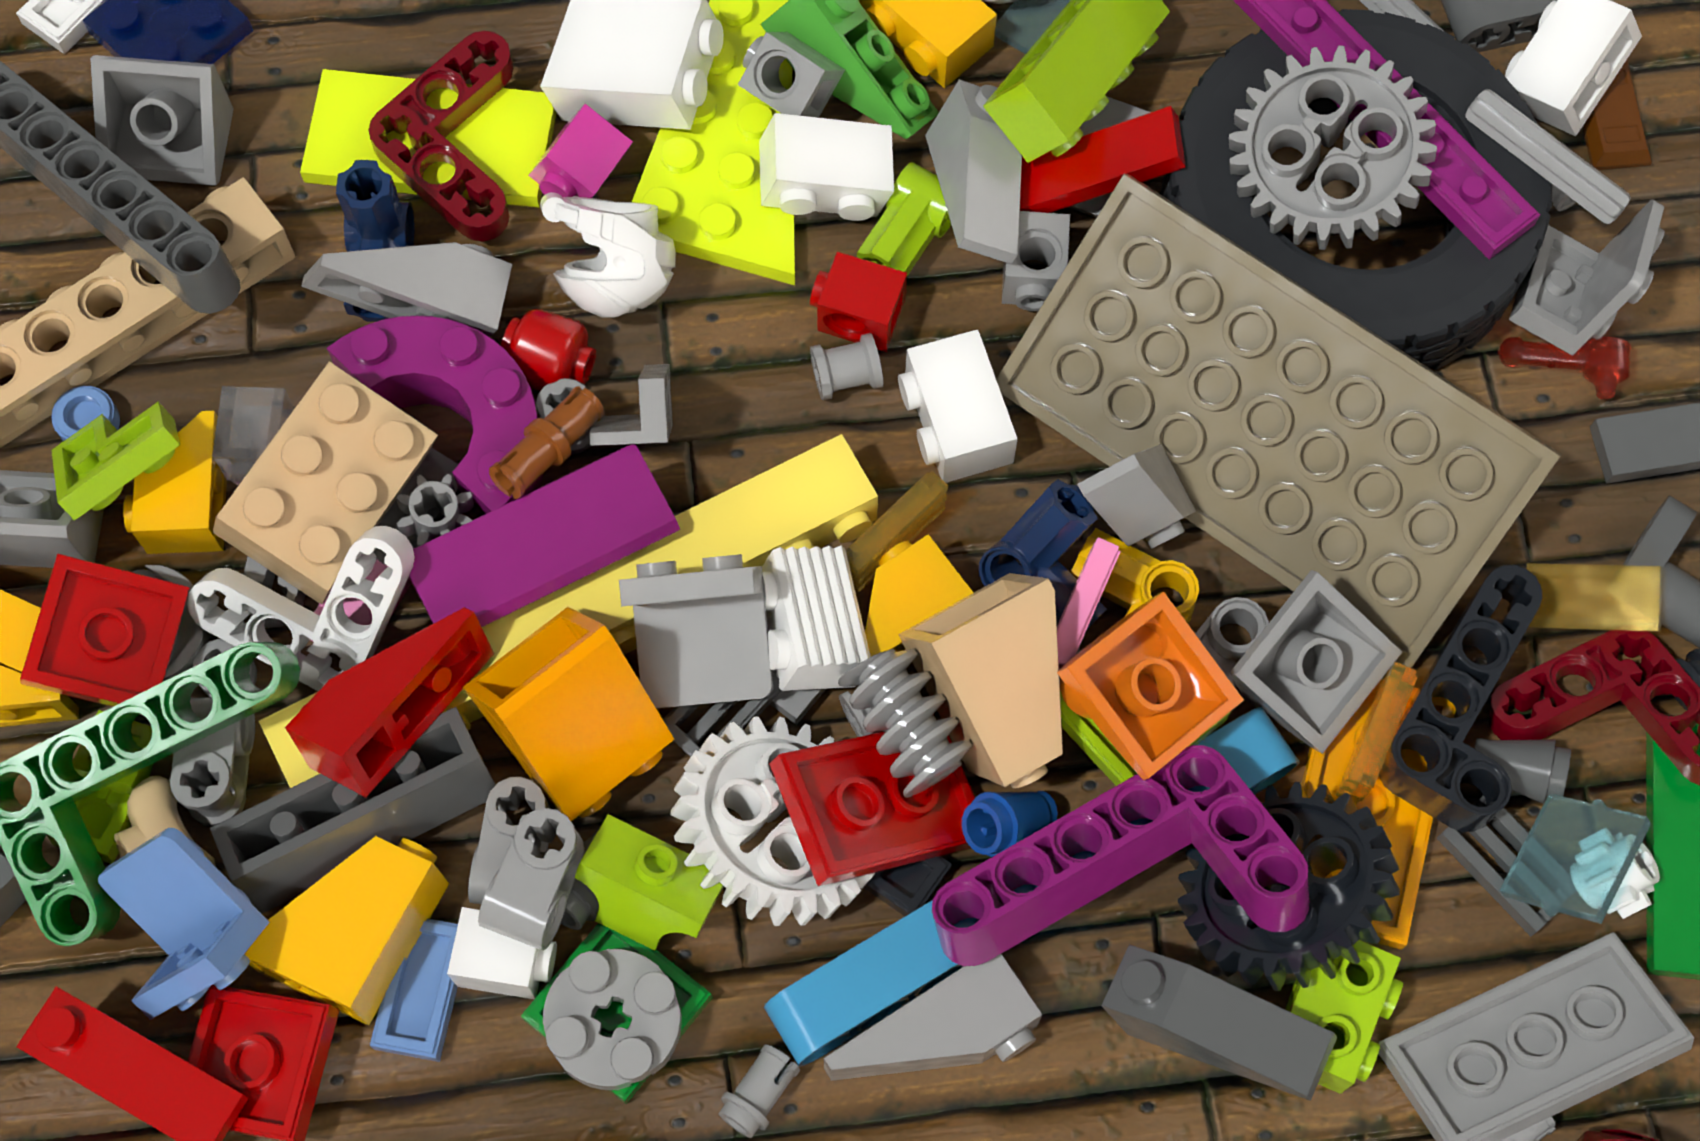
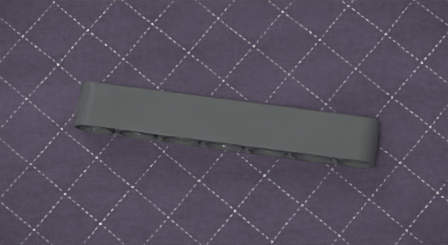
[0,61,241,314]

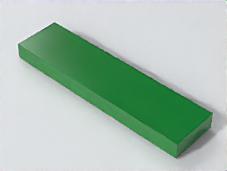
[1646,715,1700,980]

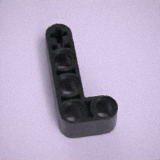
[1377,565,1542,832]

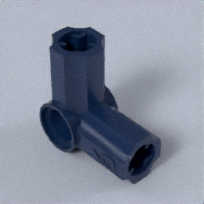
[336,160,415,322]
[979,479,1107,631]

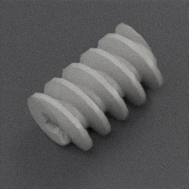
[838,648,973,797]

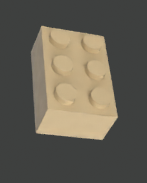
[213,361,438,605]

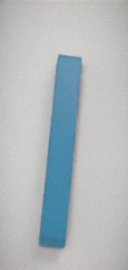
[764,707,1299,1066]

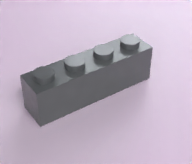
[210,707,496,914]

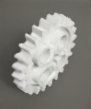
[671,717,875,926]

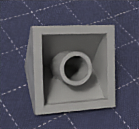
[90,55,234,185]
[0,470,104,568]
[1230,570,1402,754]

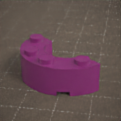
[327,316,544,517]

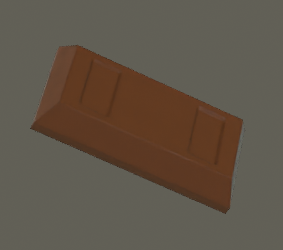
[1582,60,1652,170]

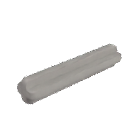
[1465,89,1631,224]

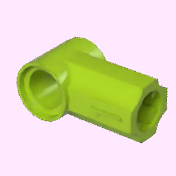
[857,162,951,276]

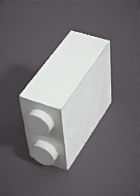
[540,0,723,130]

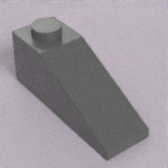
[1101,944,1337,1101]

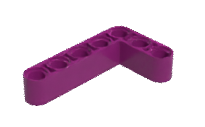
[932,745,1309,966]

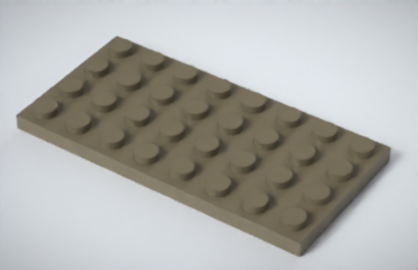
[996,174,1562,670]

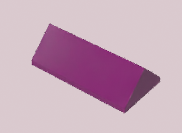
[409,444,681,627]

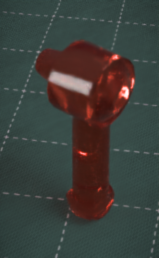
[1498,337,1631,399]

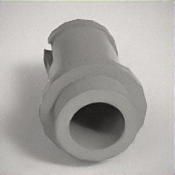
[718,1044,800,1138]

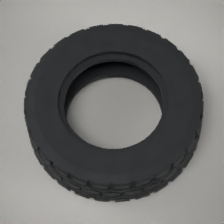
[1160,9,1552,370]

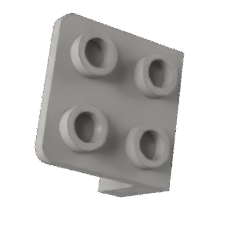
[1509,199,1665,356]
[619,554,773,708]

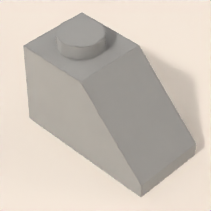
[1077,444,1196,549]

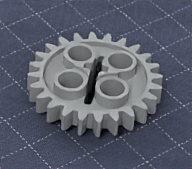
[1229,46,1437,250]

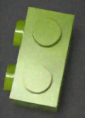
[1285,940,1403,1094]

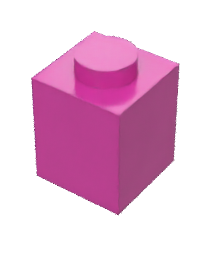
[528,104,633,198]

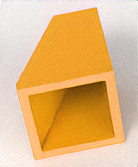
[463,607,675,821]

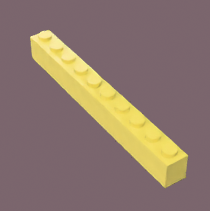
[259,434,878,788]

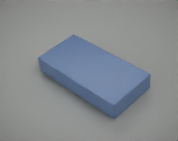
[370,919,458,1062]

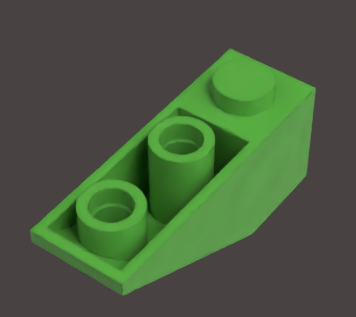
[760,0,939,139]

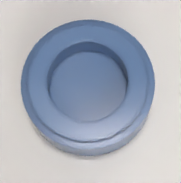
[51,386,120,441]

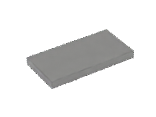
[1378,932,1694,1141]

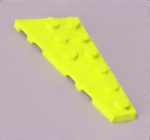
[632,0,795,286]

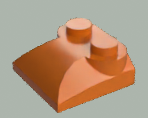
[1057,592,1244,780]

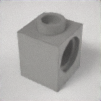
[738,32,845,118]
[1001,211,1070,311]

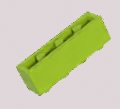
[983,0,1170,163]

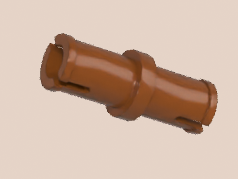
[489,386,605,499]

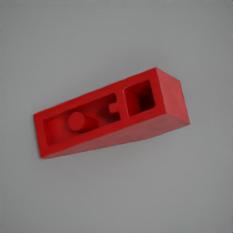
[285,607,495,797]
[16,986,249,1141]

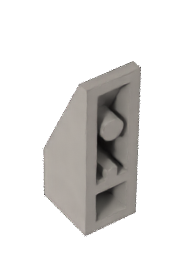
[925,79,1022,264]
[301,242,512,337]
[824,954,1042,1081]

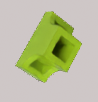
[574,814,724,951]

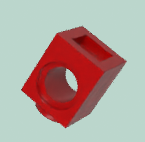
[810,251,907,352]

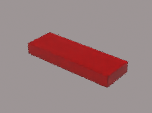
[1020,106,1186,213]

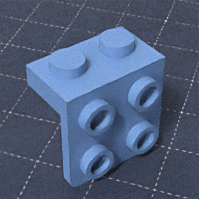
[98,828,270,1020]

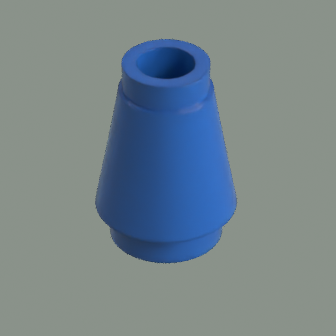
[962,791,1058,857]

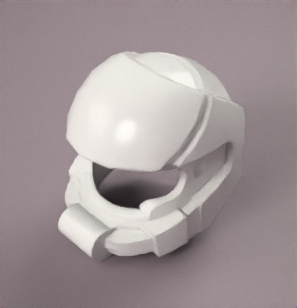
[540,192,676,318]

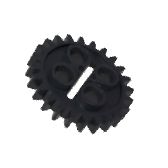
[1178,782,1400,991]

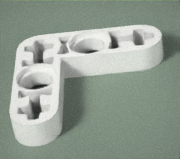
[187,526,415,691]

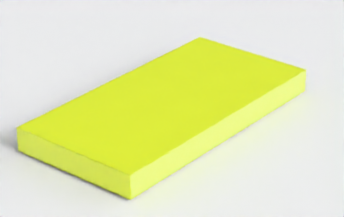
[300,69,557,208]

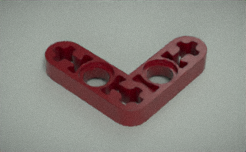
[368,31,514,242]
[1489,626,1700,785]

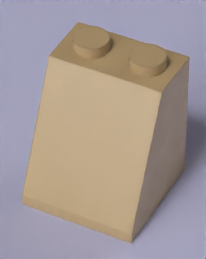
[898,573,1063,788]

